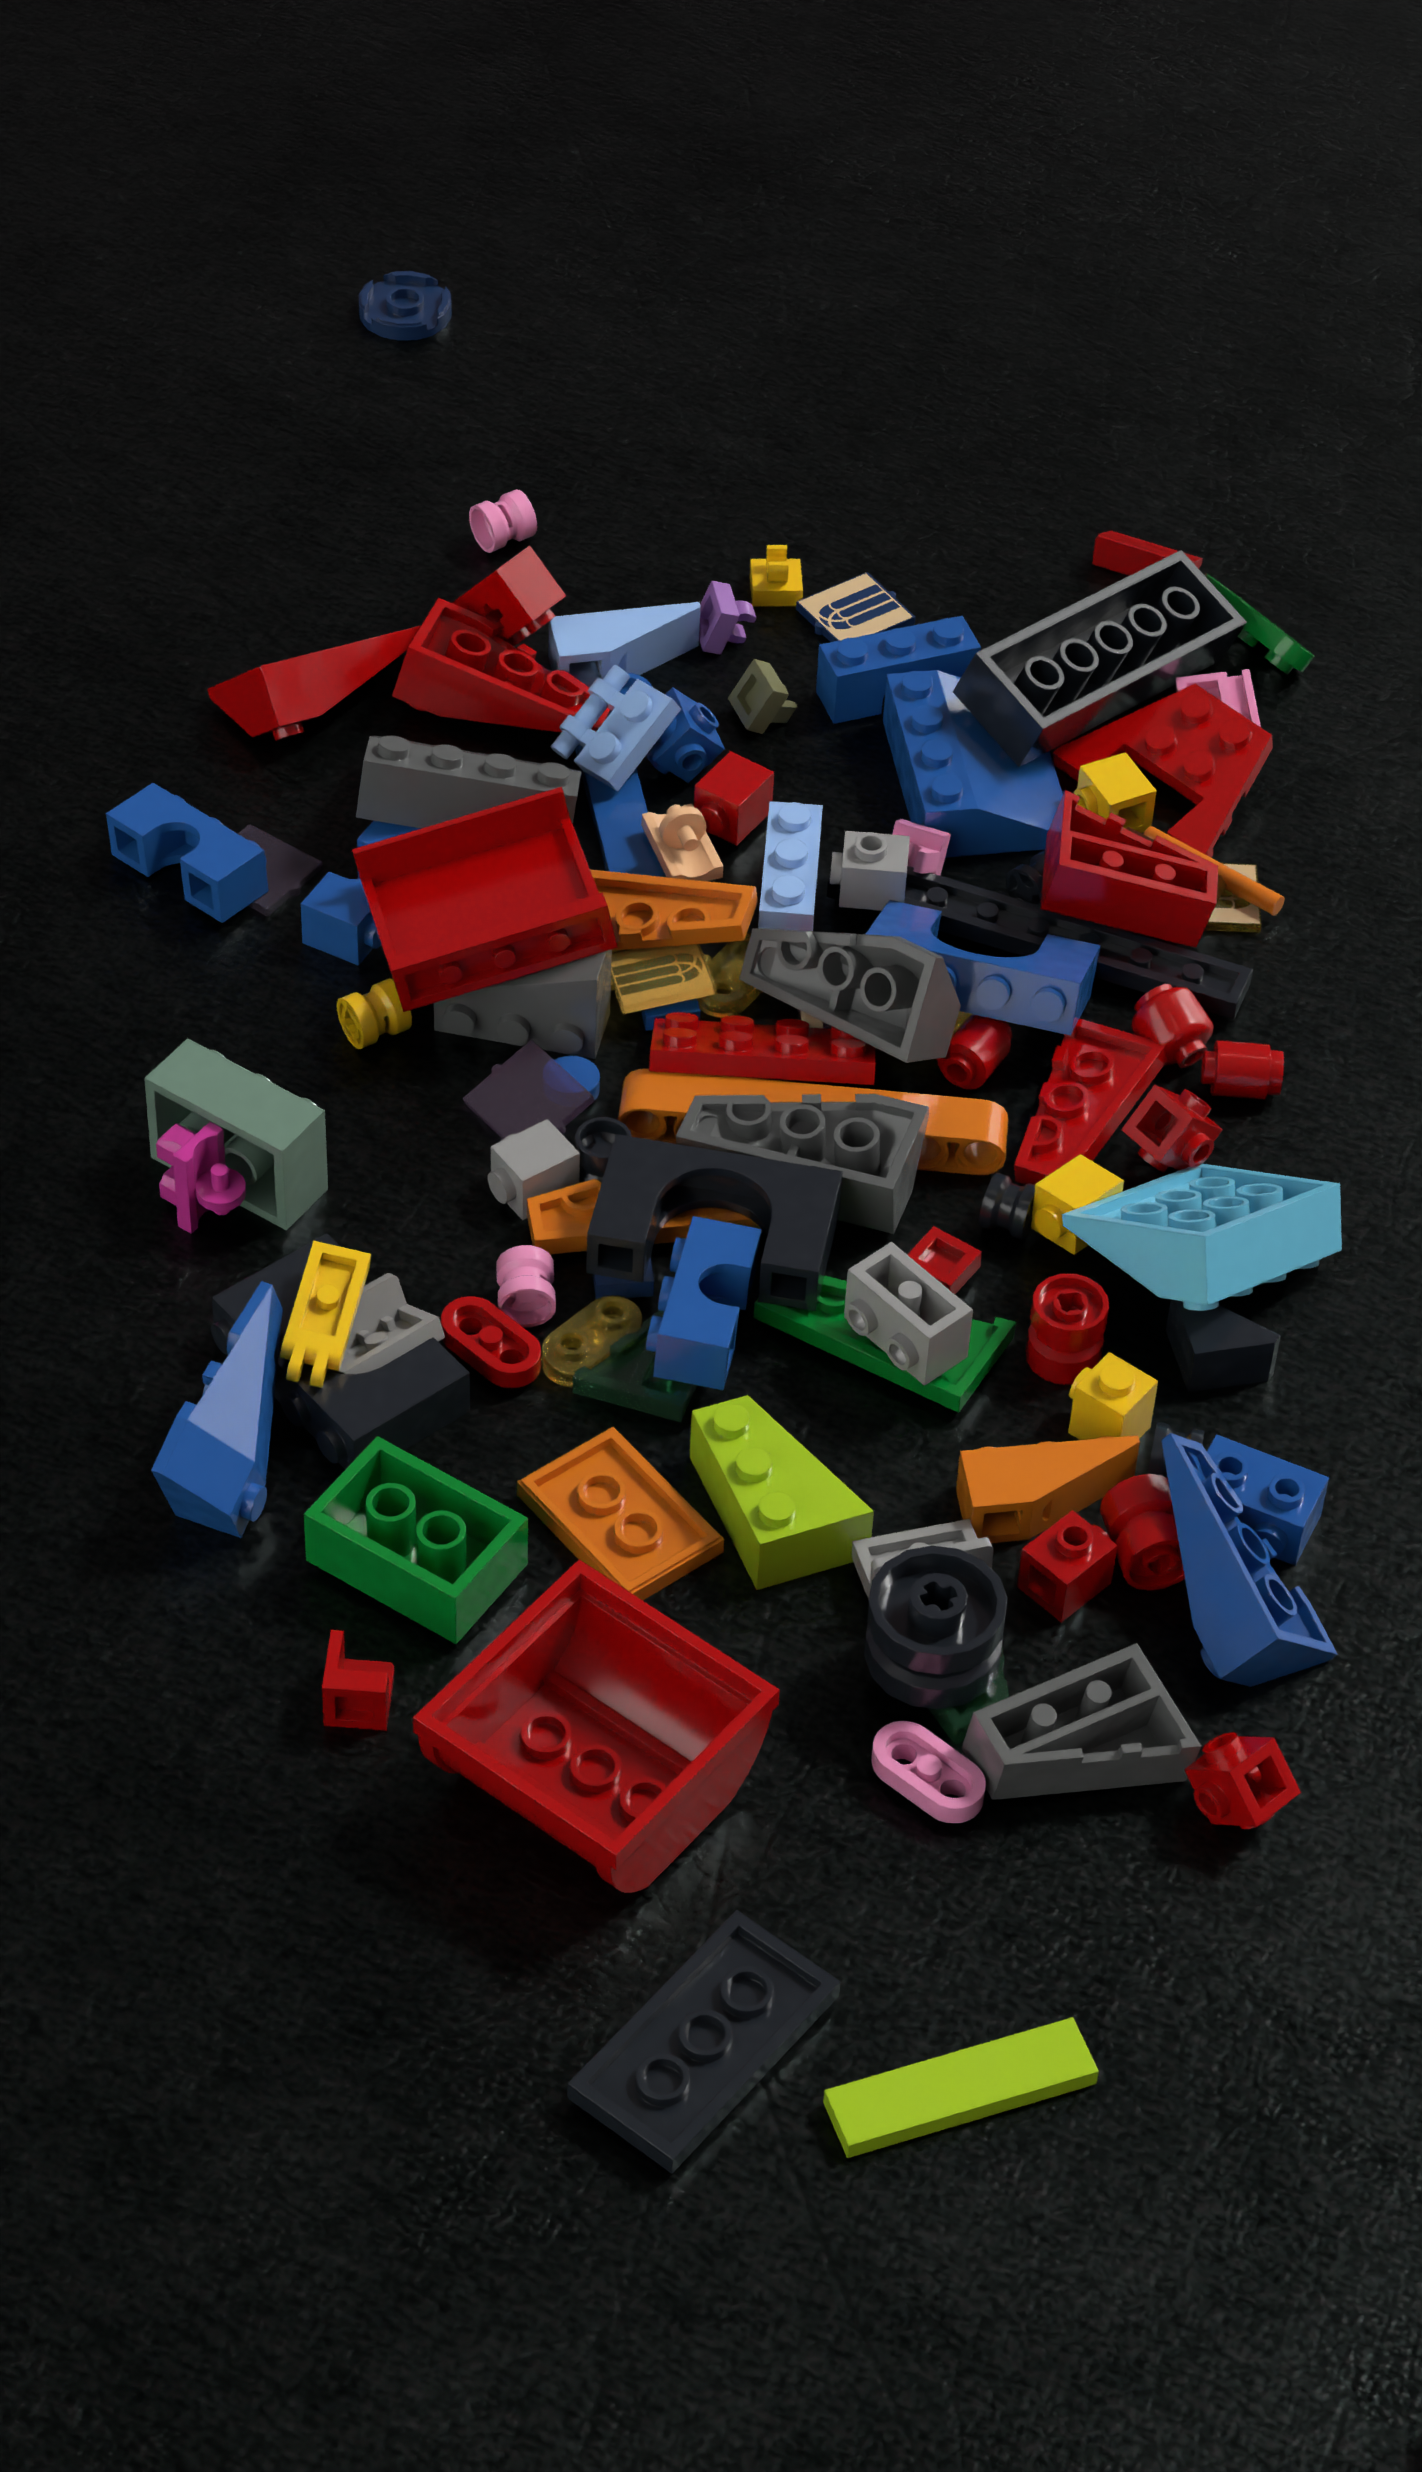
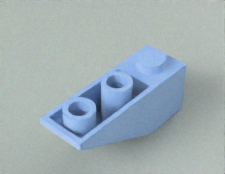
[548,602,700,687]

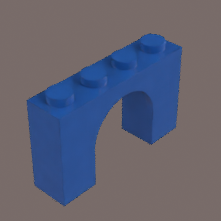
[866,900,1101,1036]

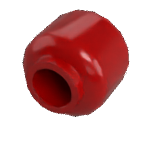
[1131,984,1214,1068]

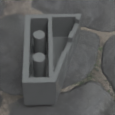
[434,949,612,1059]
[962,1643,1201,1800]

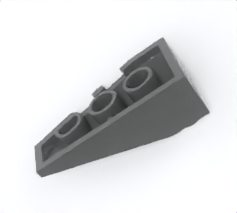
[739,928,961,1063]
[676,1094,929,1234]

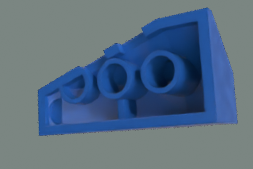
[151,1281,283,1538]
[1161,1433,1338,1687]

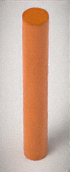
[1143,826,1285,916]

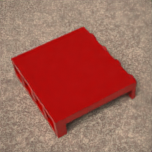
[352,787,618,1012]

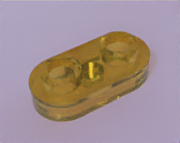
[695,933,762,1018]
[542,1296,642,1387]

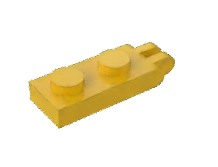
[280,1241,371,1388]

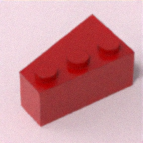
[1040,790,1218,948]

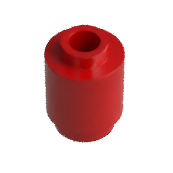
[937,1014,1012,1089]
[1201,1040,1284,1100]

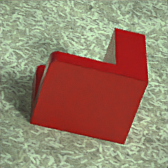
[322,1630,394,1731]

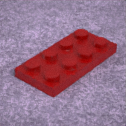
[649,1012,876,1085]

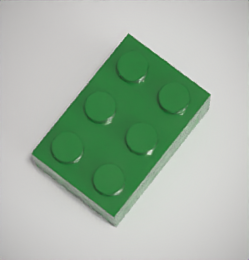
[304,1436,528,1644]

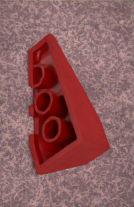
[392,598,611,732]
[207,625,421,741]

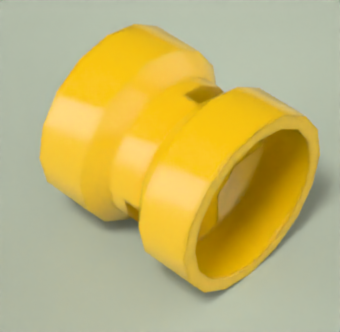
[337,978,412,1049]

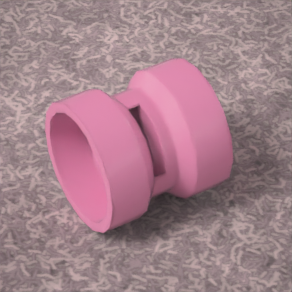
[469,489,537,553]
[496,1245,556,1327]

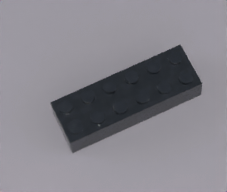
[953,550,1247,767]

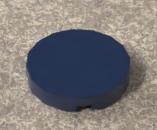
[359,271,452,341]

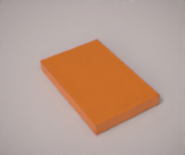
[517,1427,724,1600]

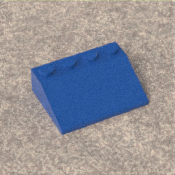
[883,670,1063,858]

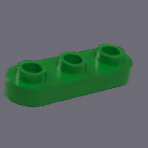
[1205,574,1315,675]

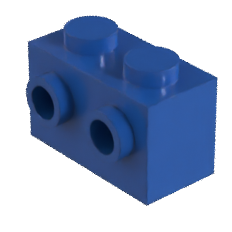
[1207,1434,1329,1566]

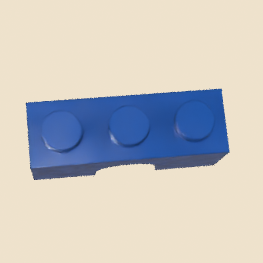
[816,616,981,724]
[106,783,269,923]
[301,821,421,966]
[646,1216,762,1390]

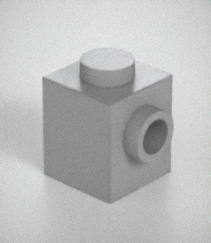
[830,831,910,911]
[488,1119,580,1220]

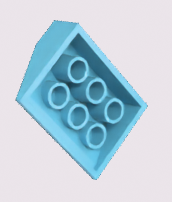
[1062,1164,1342,1311]

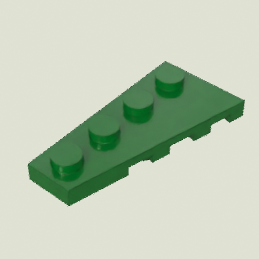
[754,1276,1016,1413]

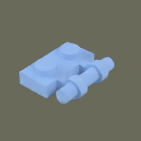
[551,665,681,792]

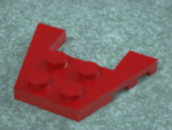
[1053,684,1273,858]

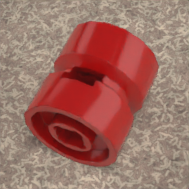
[1026,1274,1109,1384]
[1100,1474,1185,1590]

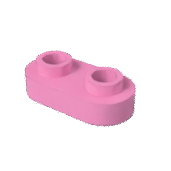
[871,1721,986,1823]

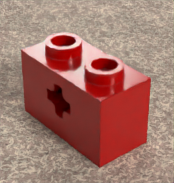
[452,546,566,646]

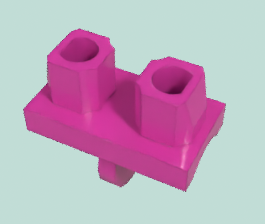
[156,1122,246,1234]

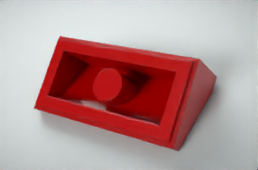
[1092,530,1203,576]

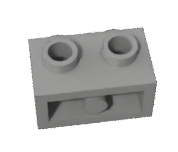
[844,1242,973,1386]

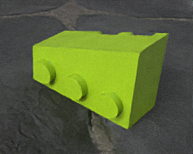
[690,1395,874,1590]

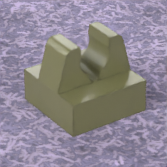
[728,659,797,734]

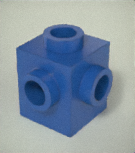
[646,687,725,783]

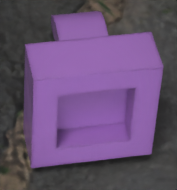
[699,581,756,655]

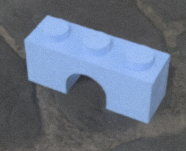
[758,801,823,931]

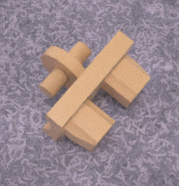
[641,804,723,882]

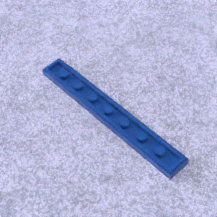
[575,745,700,1031]

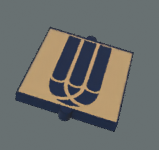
[796,572,915,642]

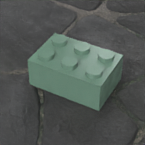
[144,1038,328,1230]

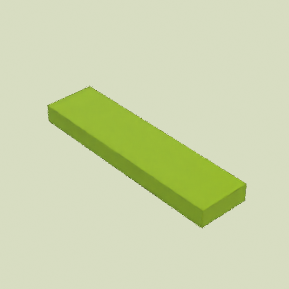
[823,2017,1099,2158]

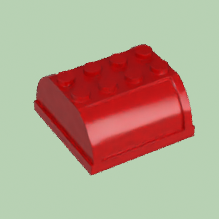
[413,1559,780,1893]

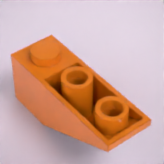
[956,1435,1140,1543]

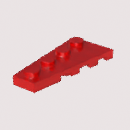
[1014,1019,1168,1185]

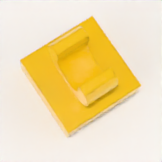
[750,545,803,606]

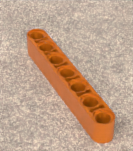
[618,1068,1008,1175]

